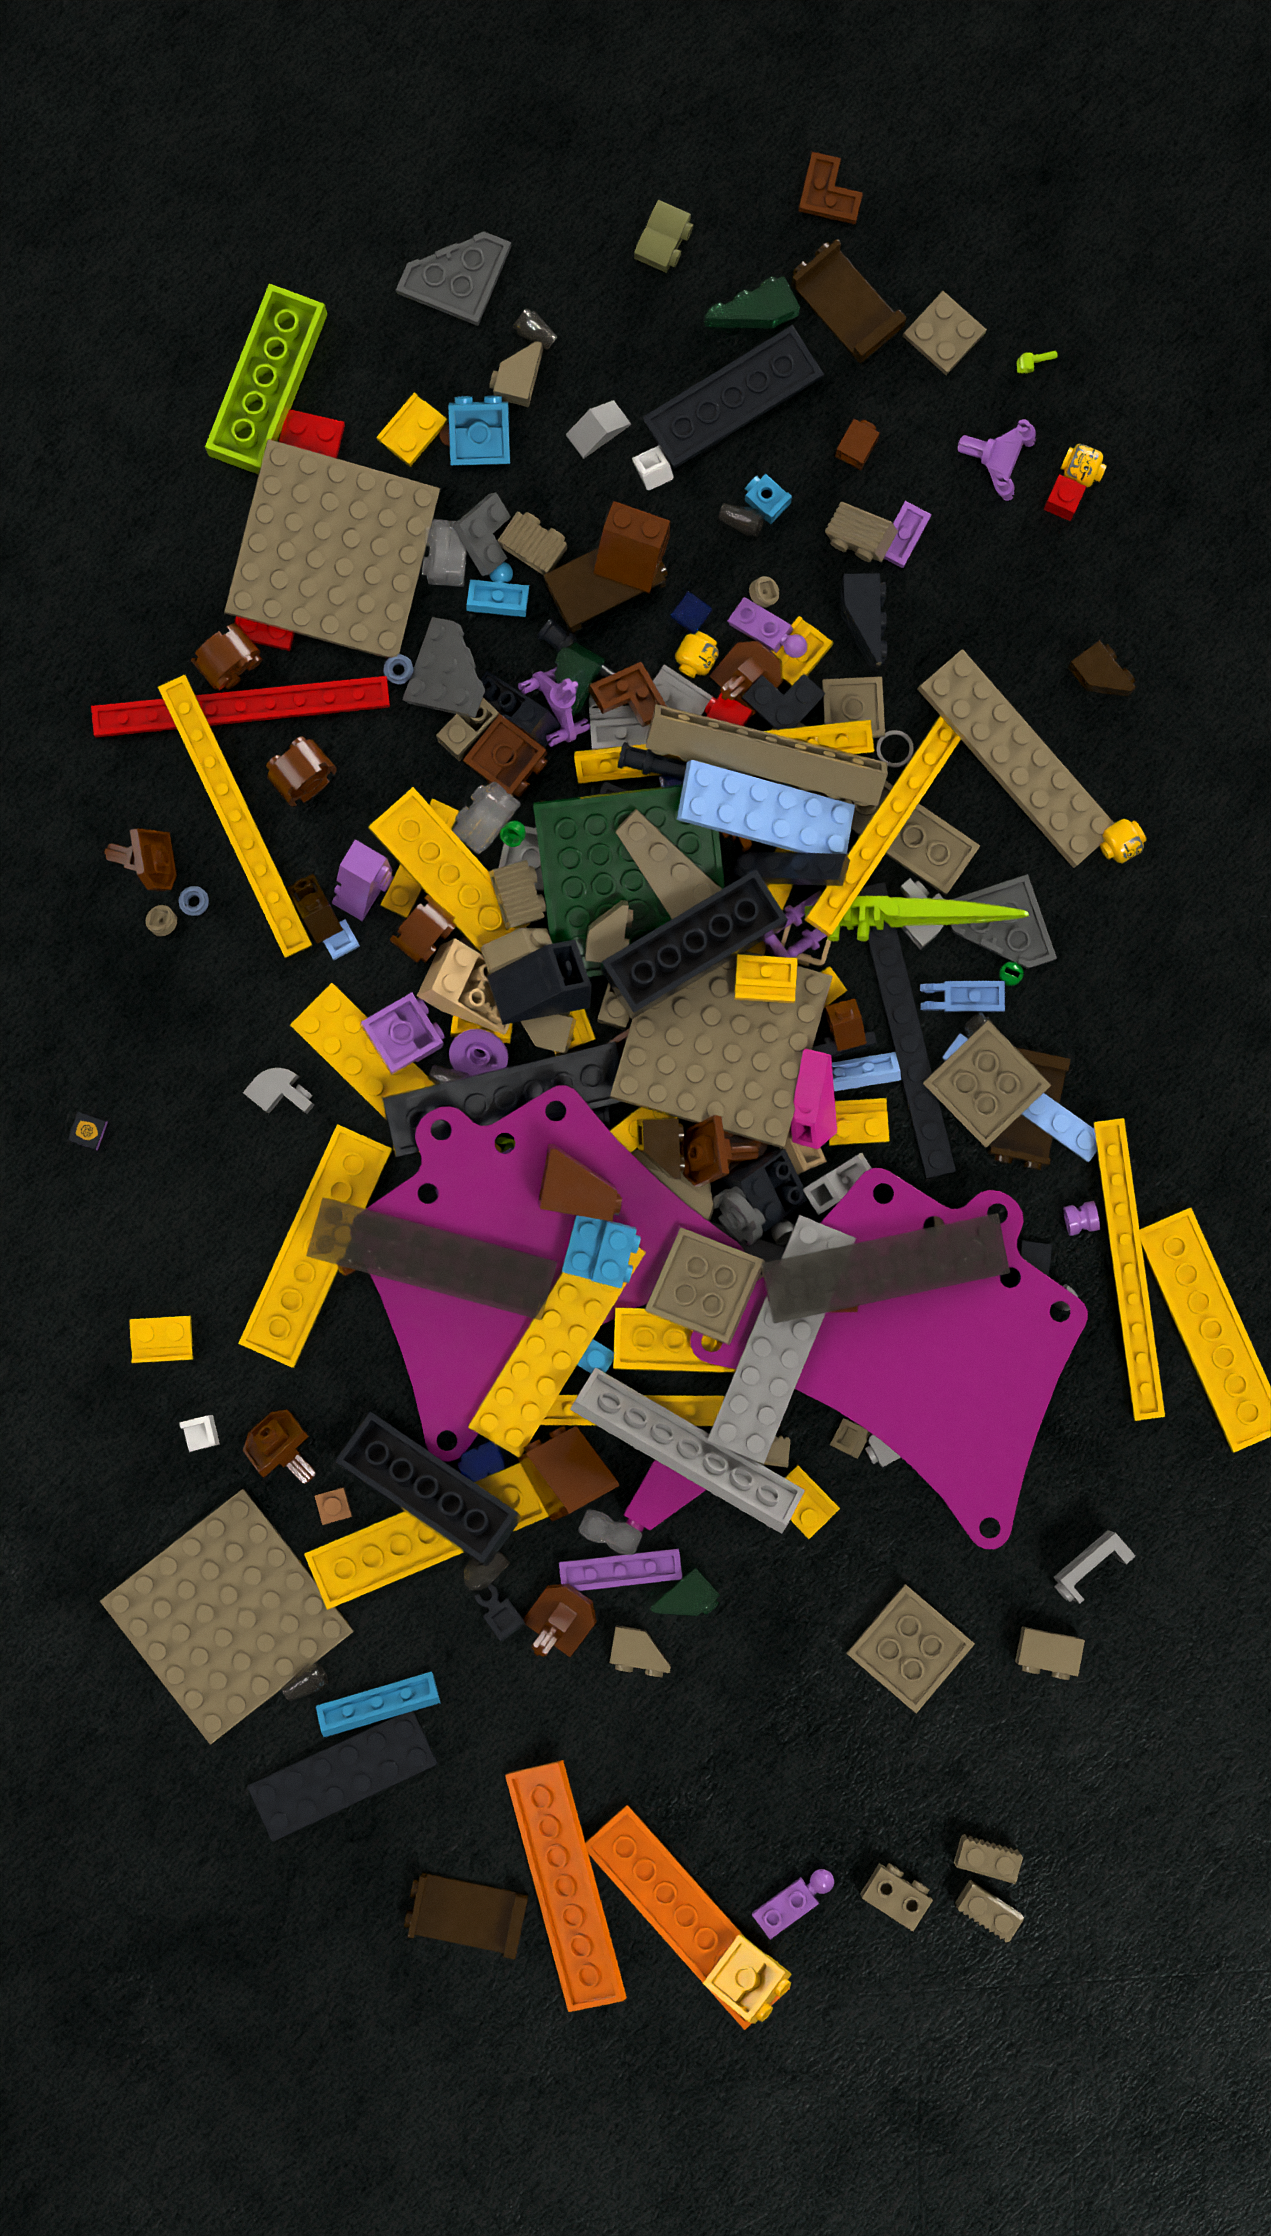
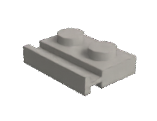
[653,665,713,716]
[589,705,650,750]

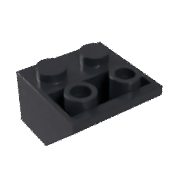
[722,1148,809,1232]

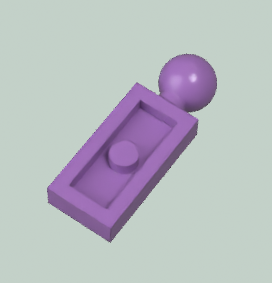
[727,597,807,658]
[752,1869,834,1939]

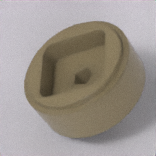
[749,576,779,608]
[146,905,177,936]

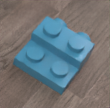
[448,396,510,465]
[561,1215,641,1288]

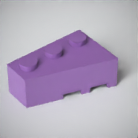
[332,840,394,921]

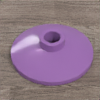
[449,1029,508,1077]

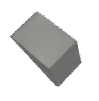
[566,400,631,459]

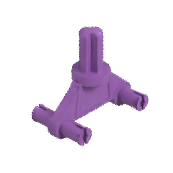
[958,419,1036,501]
[518,667,590,747]

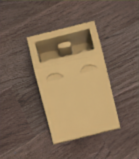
[417,939,510,1035]

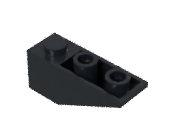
[480,671,561,748]

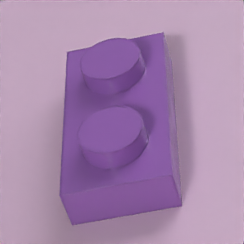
[884,501,932,568]

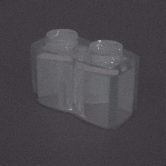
[578,1509,642,1555]

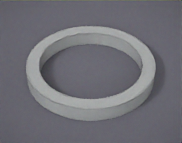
[876,730,913,768]

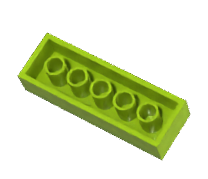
[205,284,327,475]

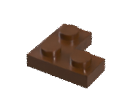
[799,152,863,224]
[588,662,667,727]

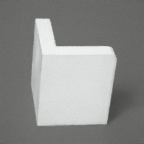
[180,1415,220,1452]

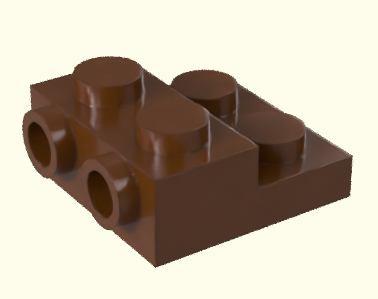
[463,714,548,800]

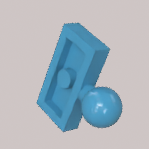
[467,562,529,617]

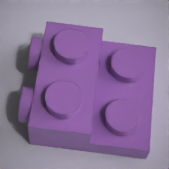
[360,993,445,1075]

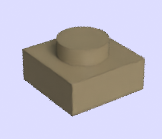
[830,1418,871,1459]

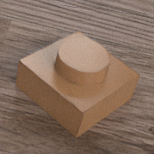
[315,1487,352,1525]

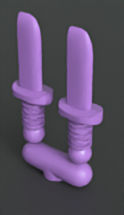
[763,891,827,958]

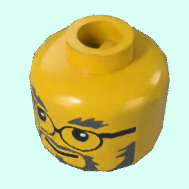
[1061,444,1107,487]
[675,631,719,678]
[1100,819,1146,863]

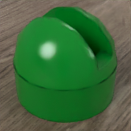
[500,821,526,847]
[999,961,1024,986]

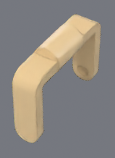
[781,925,831,967]

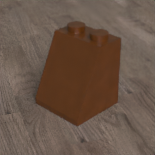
[593,501,670,594]
[538,1144,622,1222]
[518,1426,620,1521]

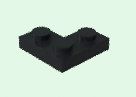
[741,674,825,730]

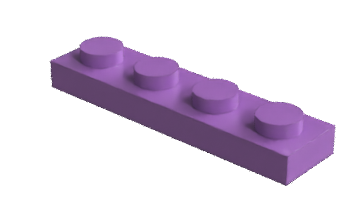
[559,1548,682,1591]

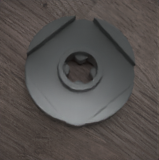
[713,1186,765,1246]

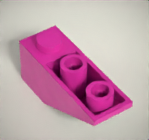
[791,1048,837,1149]

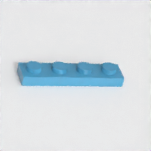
[316,1672,440,1737]

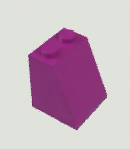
[624,1459,706,1532]

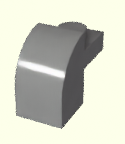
[899,878,943,950]
[243,1068,314,1114]
[803,1153,872,1215]

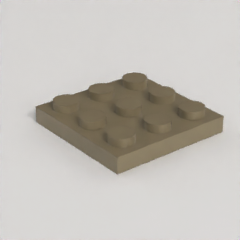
[923,1020,1051,1147]
[645,1228,765,1345]
[847,1584,974,1713]

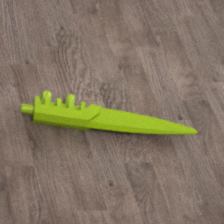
[805,896,1029,941]

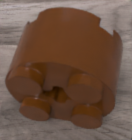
[191,623,263,690]
[266,736,337,806]
[390,895,457,963]

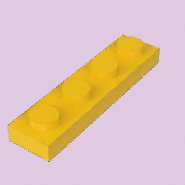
[381,798,460,918]

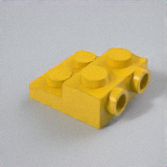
[703,1934,792,2024]

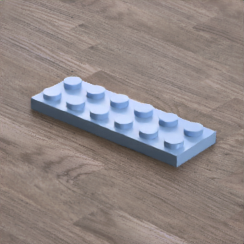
[677,760,855,855]

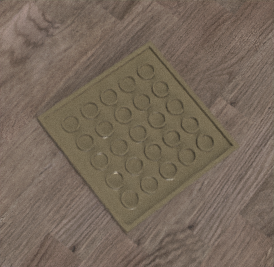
[224,439,440,658]
[610,951,833,1148]
[100,1488,354,1745]

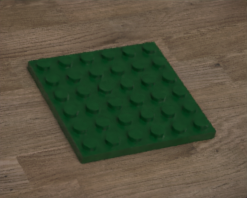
[533,785,725,977]

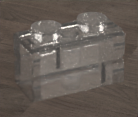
[422,519,467,587]
[453,782,520,854]

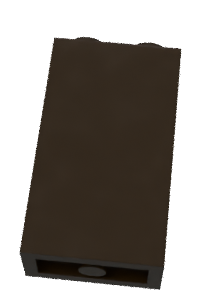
[791,239,907,364]
[544,548,668,633]
[988,1048,1071,1170]
[404,1873,528,1959]

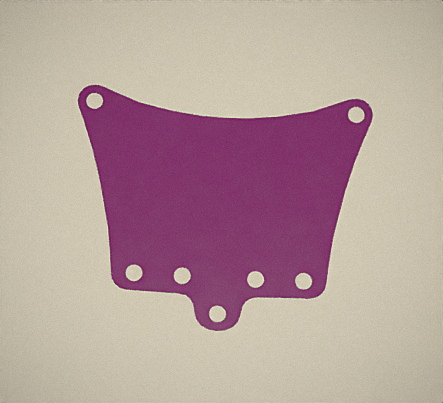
[350,1086,744,1461]
[691,1168,1088,1549]

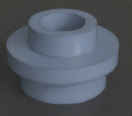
[384,654,413,684]
[179,886,209,916]

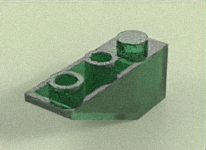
[704,276,800,328]

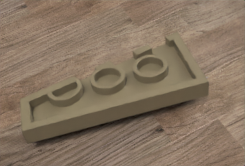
[615,809,722,919]

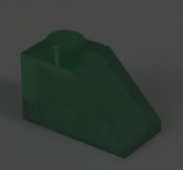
[554,642,605,716]
[651,1567,720,1616]

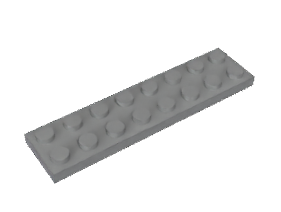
[707,1215,856,1464]
[570,1368,805,1534]

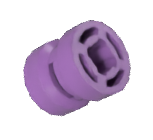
[1063,1201,1100,1236]

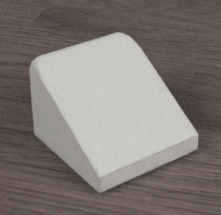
[632,446,673,490]

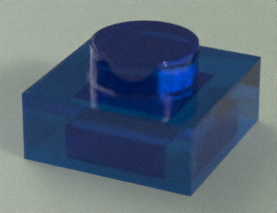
[671,592,712,634]

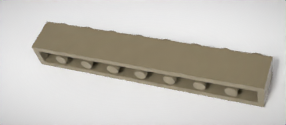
[645,704,888,806]

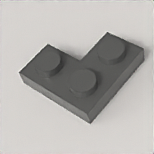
[452,492,511,576]

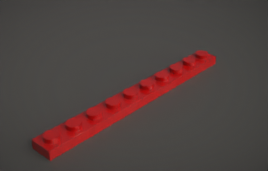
[91,676,390,737]

